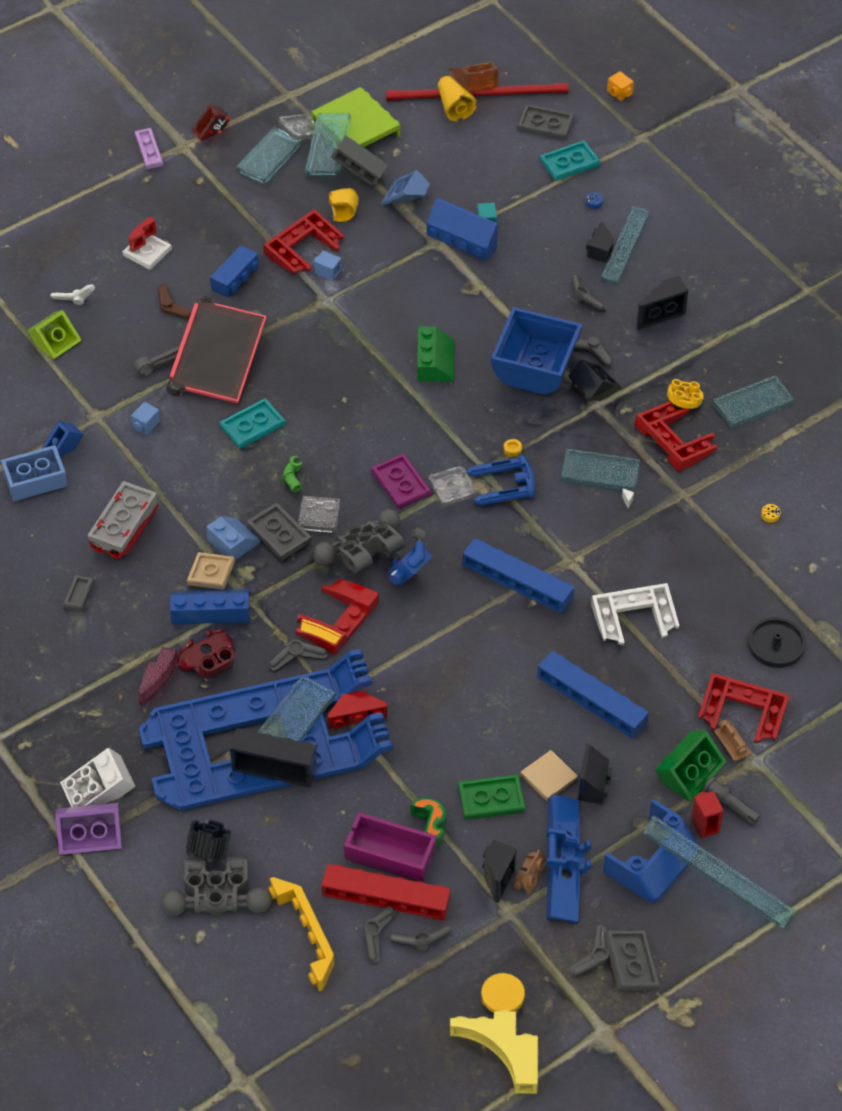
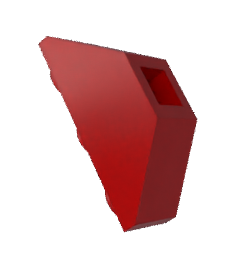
[328,691,387,729]

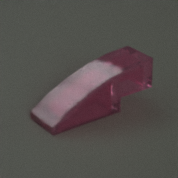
[138,647,178,705]

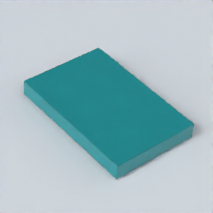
[540,140,601,181]
[219,398,286,449]

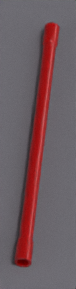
[386,83,569,101]

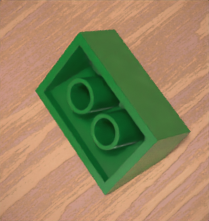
[417,326,454,382]
[655,730,727,801]

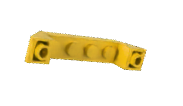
[268,877,334,991]

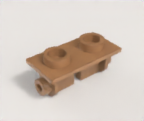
[714,720,752,762]
[513,849,546,895]

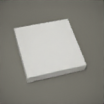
[122,235,172,270]

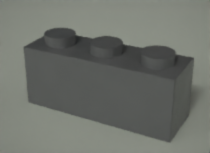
[331,135,388,187]

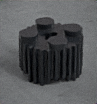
[186,820,232,863]

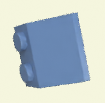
[206,517,261,560]

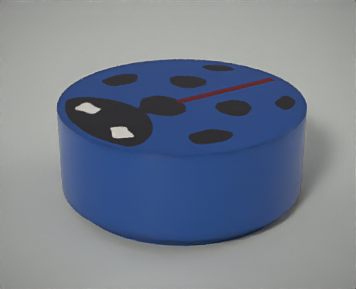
[586,192,603,209]

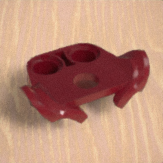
[177,629,235,679]

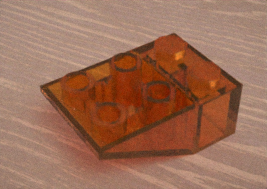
[449,61,498,93]

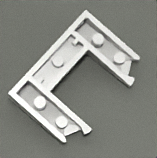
[591,583,679,645]

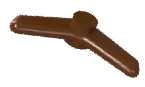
[158,284,192,319]

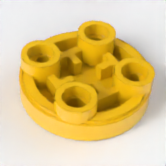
[667,379,704,409]
[481,973,525,1013]

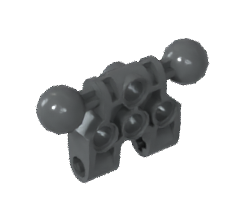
[313,509,405,573]
[160,857,272,916]

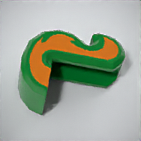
[410,798,446,848]

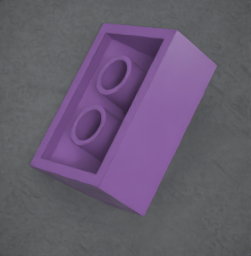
[55,803,122,855]

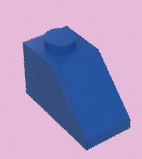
[41,421,84,458]

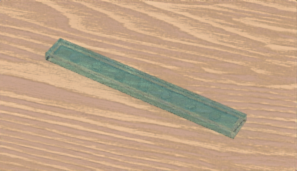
[642,816,795,929]

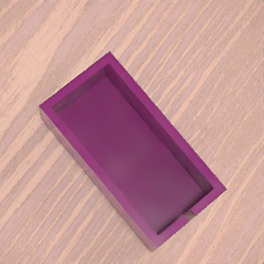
[344,812,437,882]

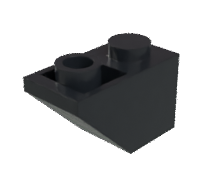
[586,222,614,263]

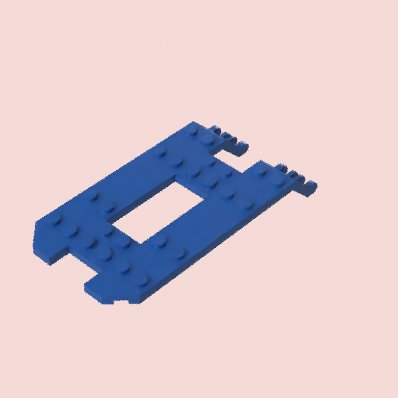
[139,649,394,811]

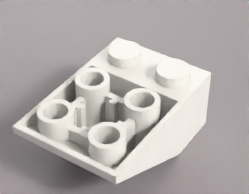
[60,748,135,807]

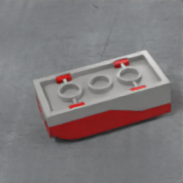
[87,481,158,559]

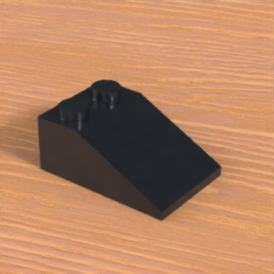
[636,276,689,330]

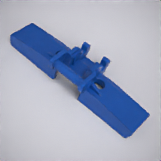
[546,794,591,923]

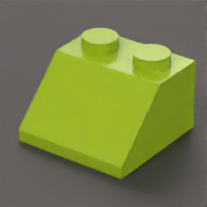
[27,310,81,359]

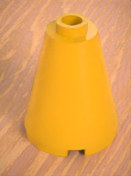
[438,76,477,122]

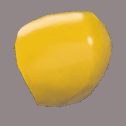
[329,188,359,222]

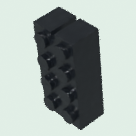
[230,728,317,788]

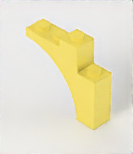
[450,1010,538,1094]

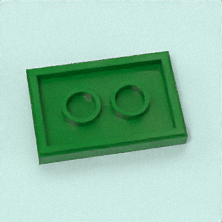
[458,774,526,820]

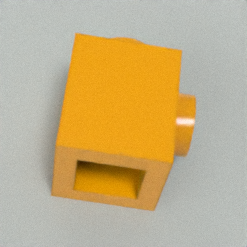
[607,71,634,101]

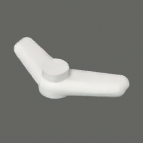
[50,284,95,305]

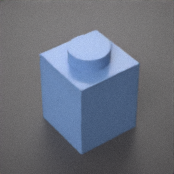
[313,251,342,281]
[131,402,160,435]

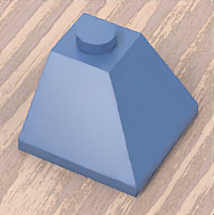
[381,170,430,205]

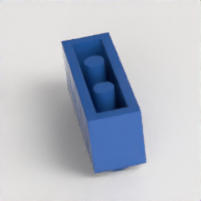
[210,245,259,298]

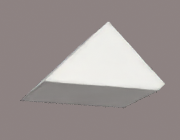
[622,489,634,508]

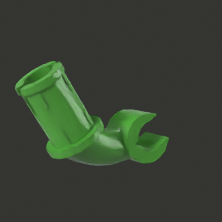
[281,456,302,493]

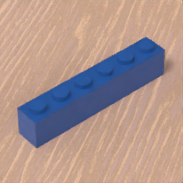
[462,538,574,614]
[537,651,649,739]

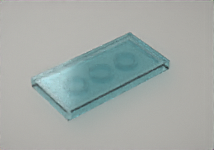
[305,113,351,175]
[236,127,302,183]
[712,375,795,428]
[561,448,640,492]
[258,675,336,742]

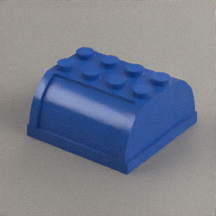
[491,307,582,394]

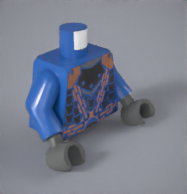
[388,527,433,585]

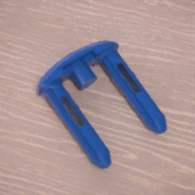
[466,454,535,506]

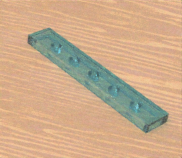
[601,207,649,286]

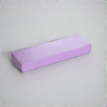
[135,128,163,170]

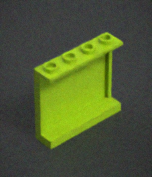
[311,87,401,147]

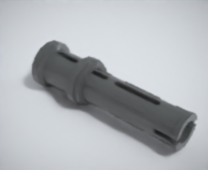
[703,776,761,826]

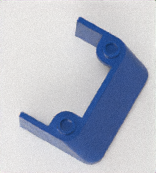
[603,799,699,902]

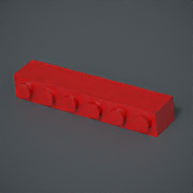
[322,864,451,921]

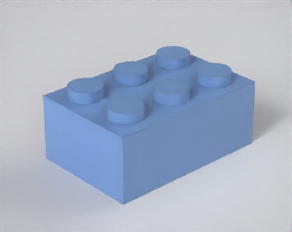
[1,445,68,502]

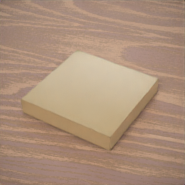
[187,552,235,590]
[520,750,578,802]

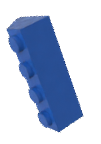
[427,198,498,261]
[170,589,250,625]

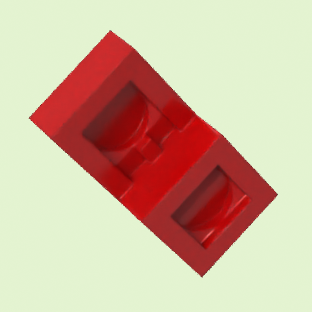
[128,217,157,252]

